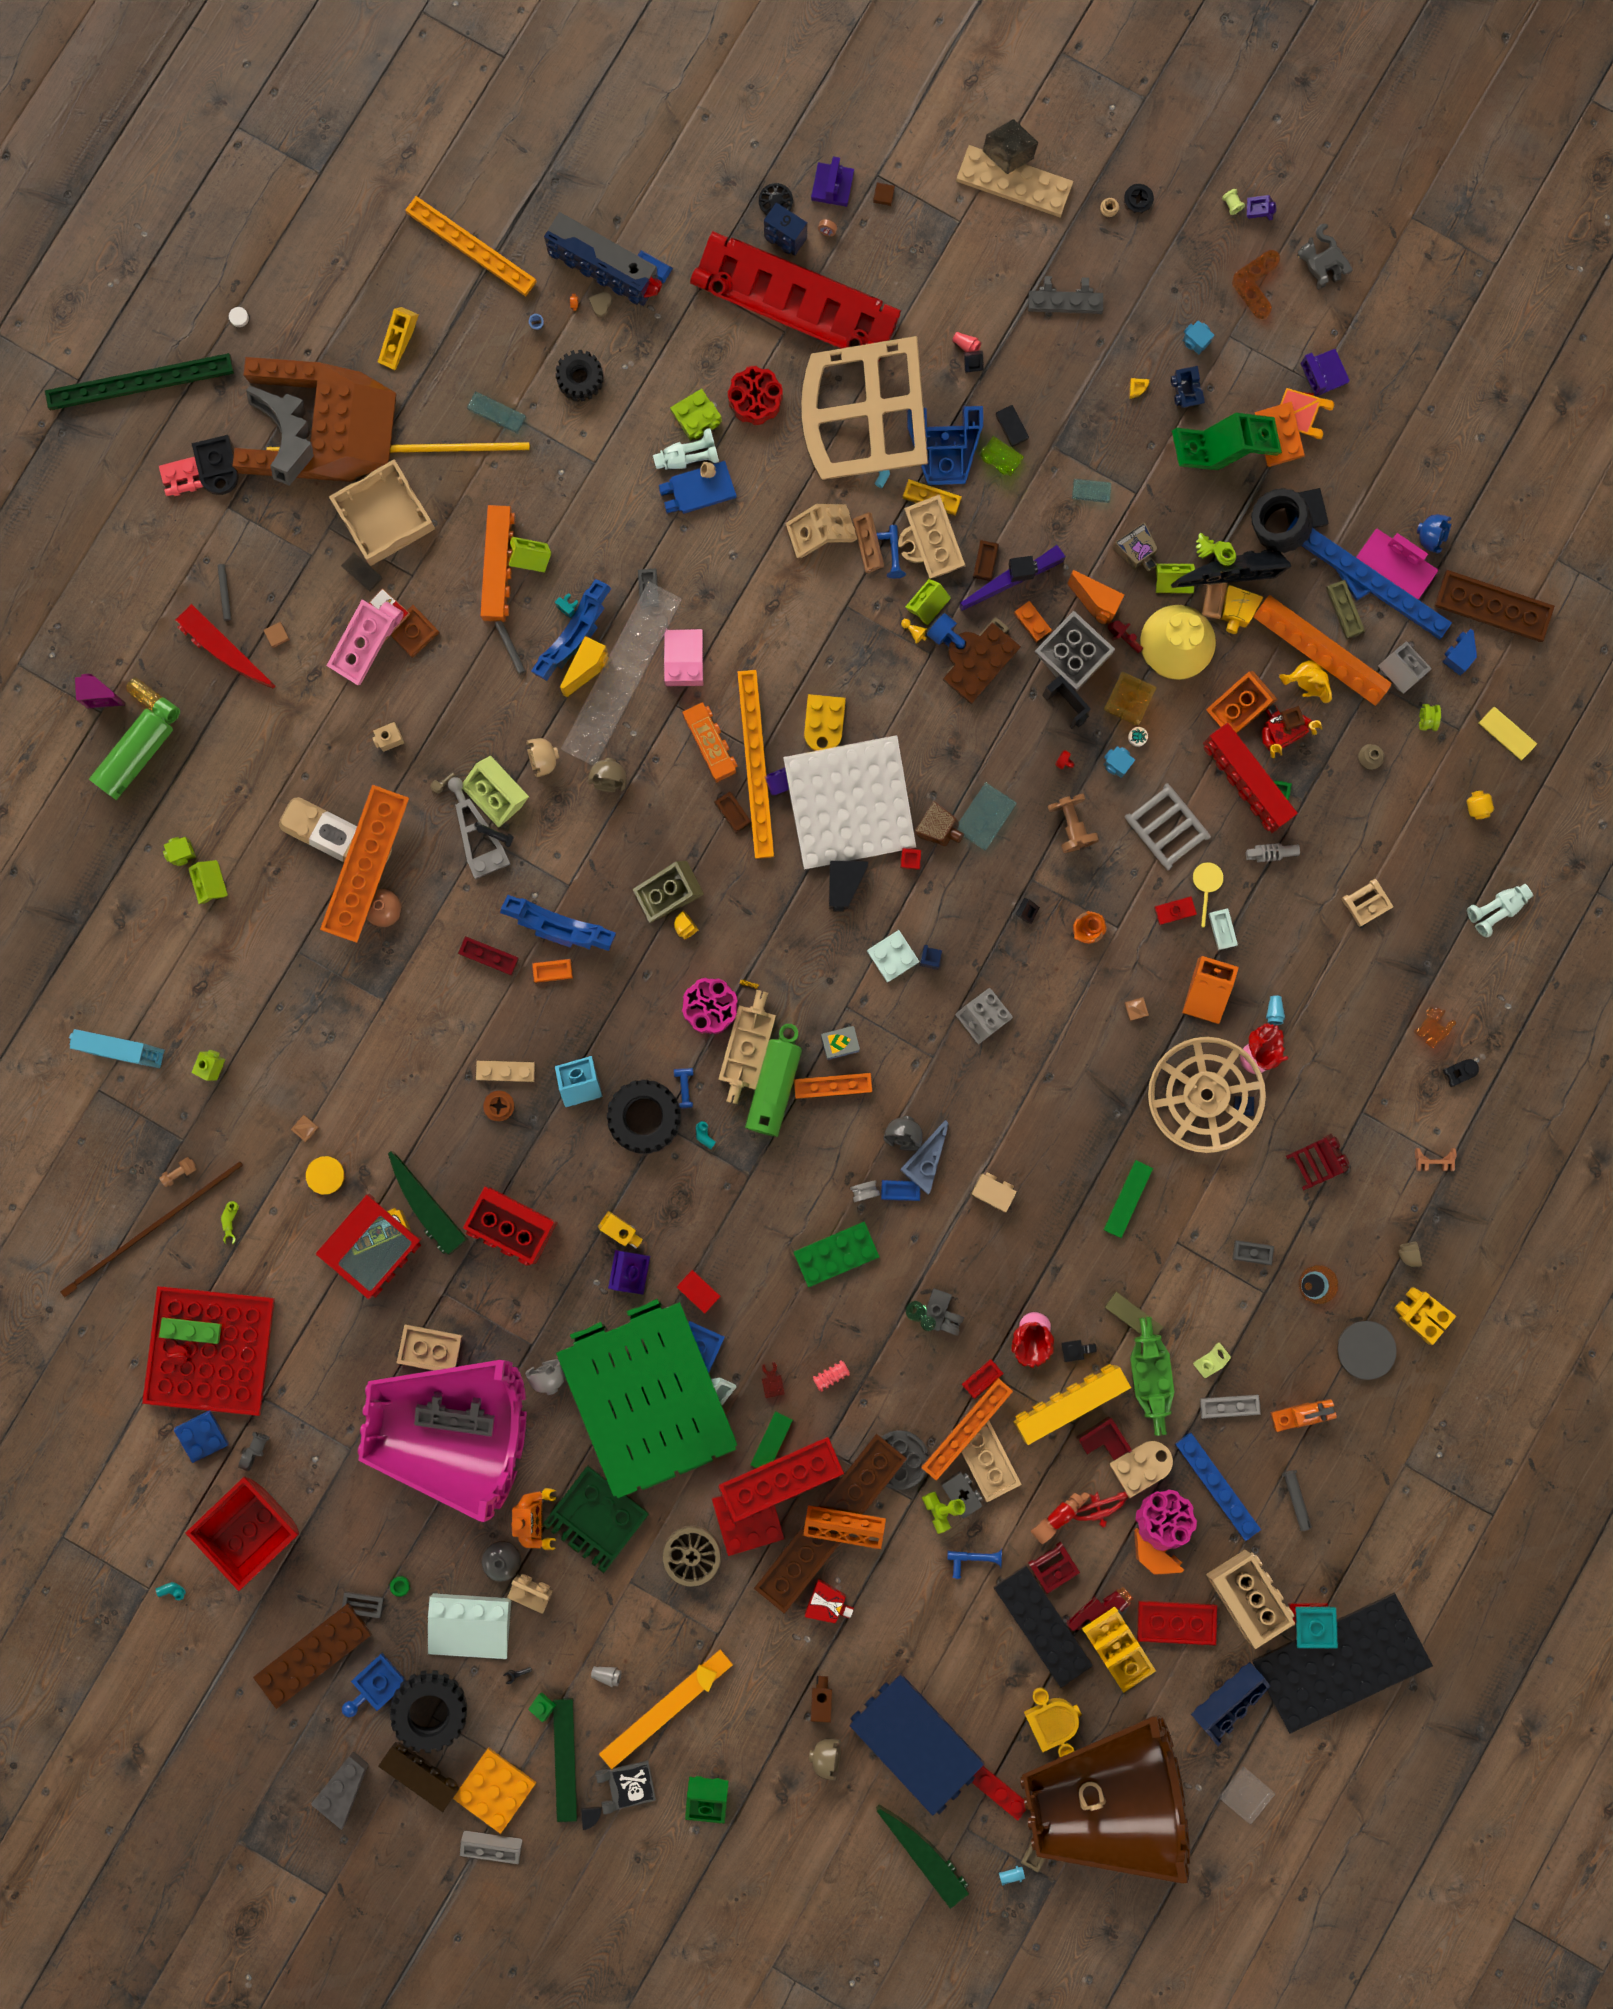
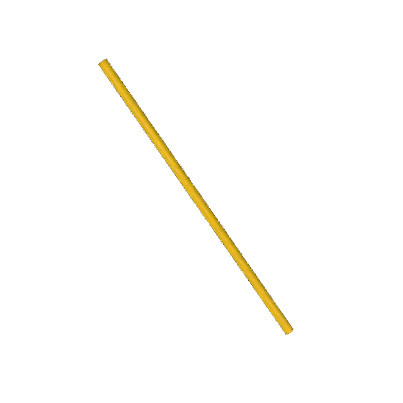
[266,442,530,453]

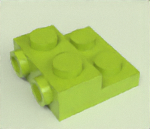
[670,388,722,441]

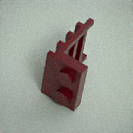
[1286,1133,1349,1191]

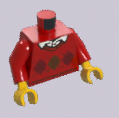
[1262,704,1322,758]

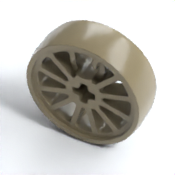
[662,1526,722,1587]

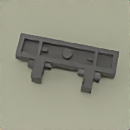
[1028,276,1103,314]
[414,1392,495,1437]

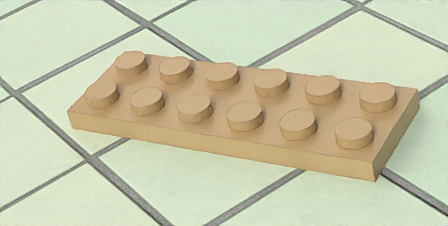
[956,145,1073,218]

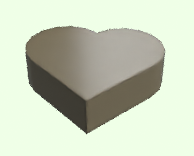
[589,292,612,317]

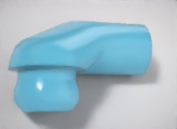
[874,470,890,488]

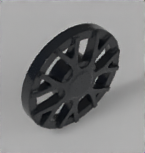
[759,183,793,215]

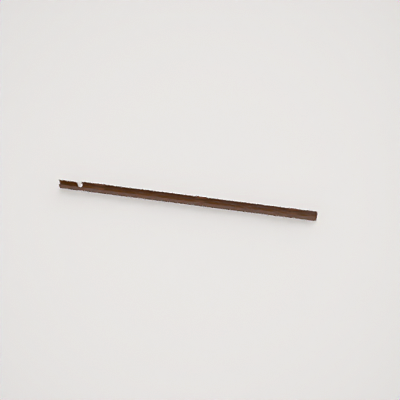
[60,1161,243,1298]

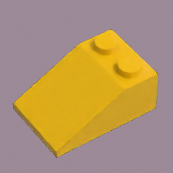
[560,636,610,697]

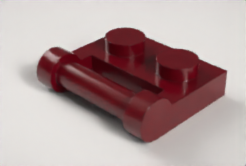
[1028,1541,1080,1594]

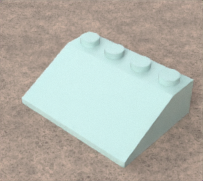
[428,1594,511,1659]

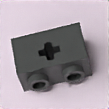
[940,1471,983,1519]

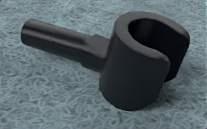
[503,1667,532,1684]

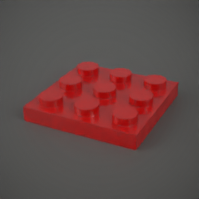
[712,1496,784,1556]

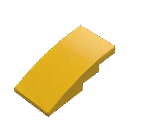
[1082,1607,1156,1693]

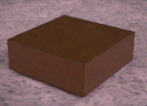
[873,182,895,206]
[1280,706,1305,731]

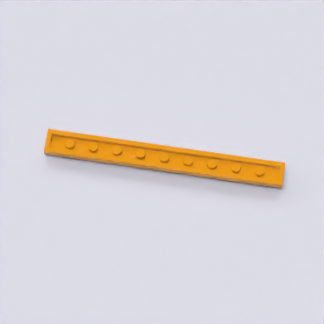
[737,670,774,859]

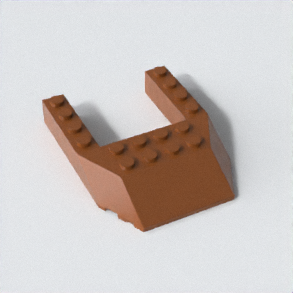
[233,357,397,482]

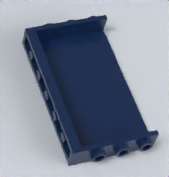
[849,1673,984,1816]

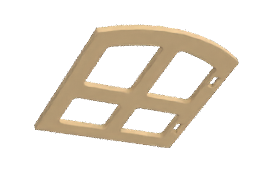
[801,336,928,480]

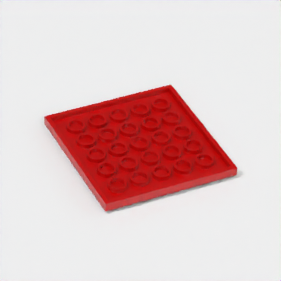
[142,1286,275,1416]

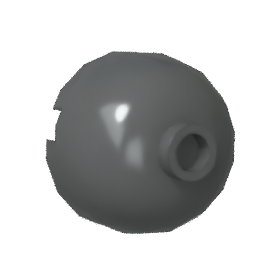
[883,1116,923,1151]
[481,1541,522,1582]

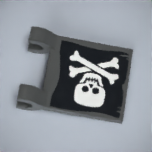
[595,1760,656,1814]

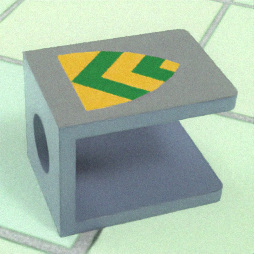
[821,1026,860,1060]

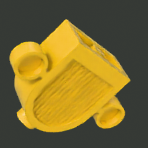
[1024,1688,1082,1757]

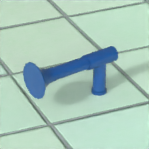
[877,525,906,579]
[947,1548,1002,1579]

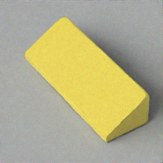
[1478,707,1537,760]

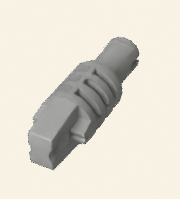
[1245,843,1300,862]

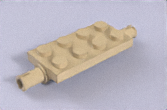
[719,990,776,1104]

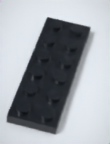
[993,1565,1093,1688]

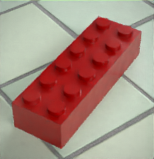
[1203,722,1298,833]

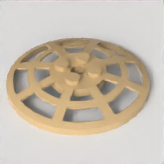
[1148,1037,1266,1153]

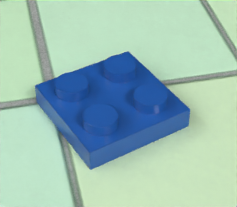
[174,1410,229,1463]

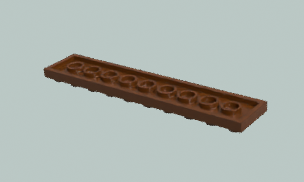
[754,1433,907,1614]

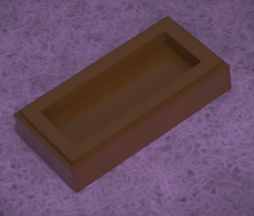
[973,540,999,581]
[714,791,752,833]

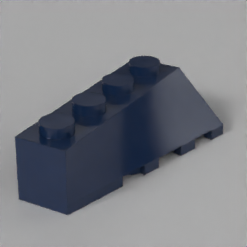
[1191,1662,1271,1747]

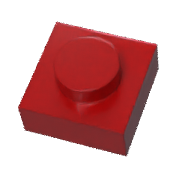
[900,848,921,870]

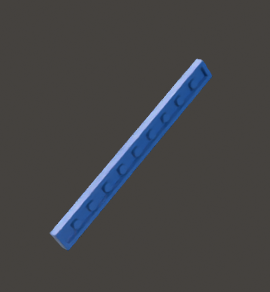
[1287,517,1452,640]

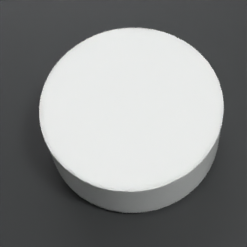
[229,307,249,328]

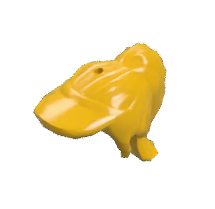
[1279,660,1332,703]

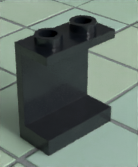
[1042,675,1091,729]

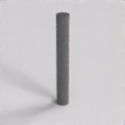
[217,564,231,621]
[495,621,525,674]

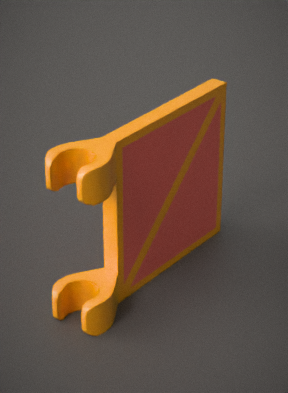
[1280,388,1334,439]

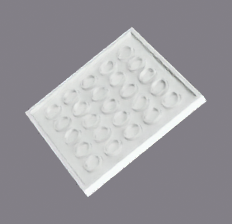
[783,735,916,870]

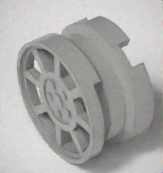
[850,1180,880,1202]

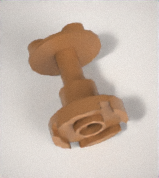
[1048,794,1099,853]

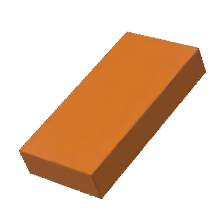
[532,959,573,983]

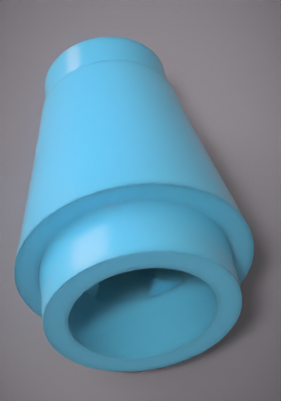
[1266,996,1285,1025]

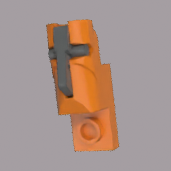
[1270,1399,1337,1432]

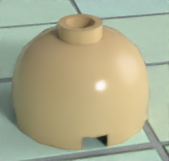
[526,738,559,778]

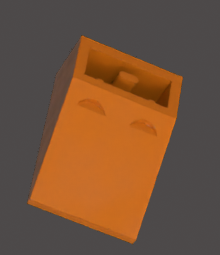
[1182,956,1239,1024]

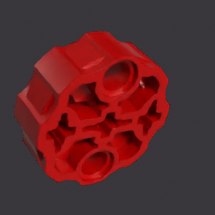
[728,366,783,425]

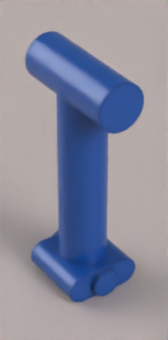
[674,1068,693,1108]

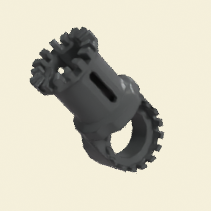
[238,1432,270,1471]

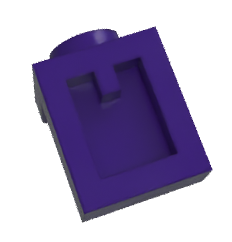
[1246,195,1276,220]

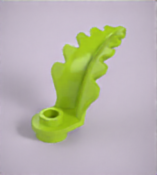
[1196,533,1236,565]

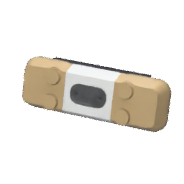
[279,797,392,863]

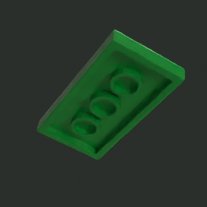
[794,1221,879,1288]

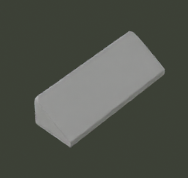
[460,1831,522,1864]

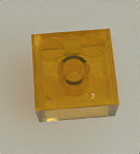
[1104,672,1157,726]

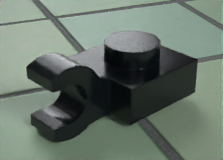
[1061,1340,1097,1362]

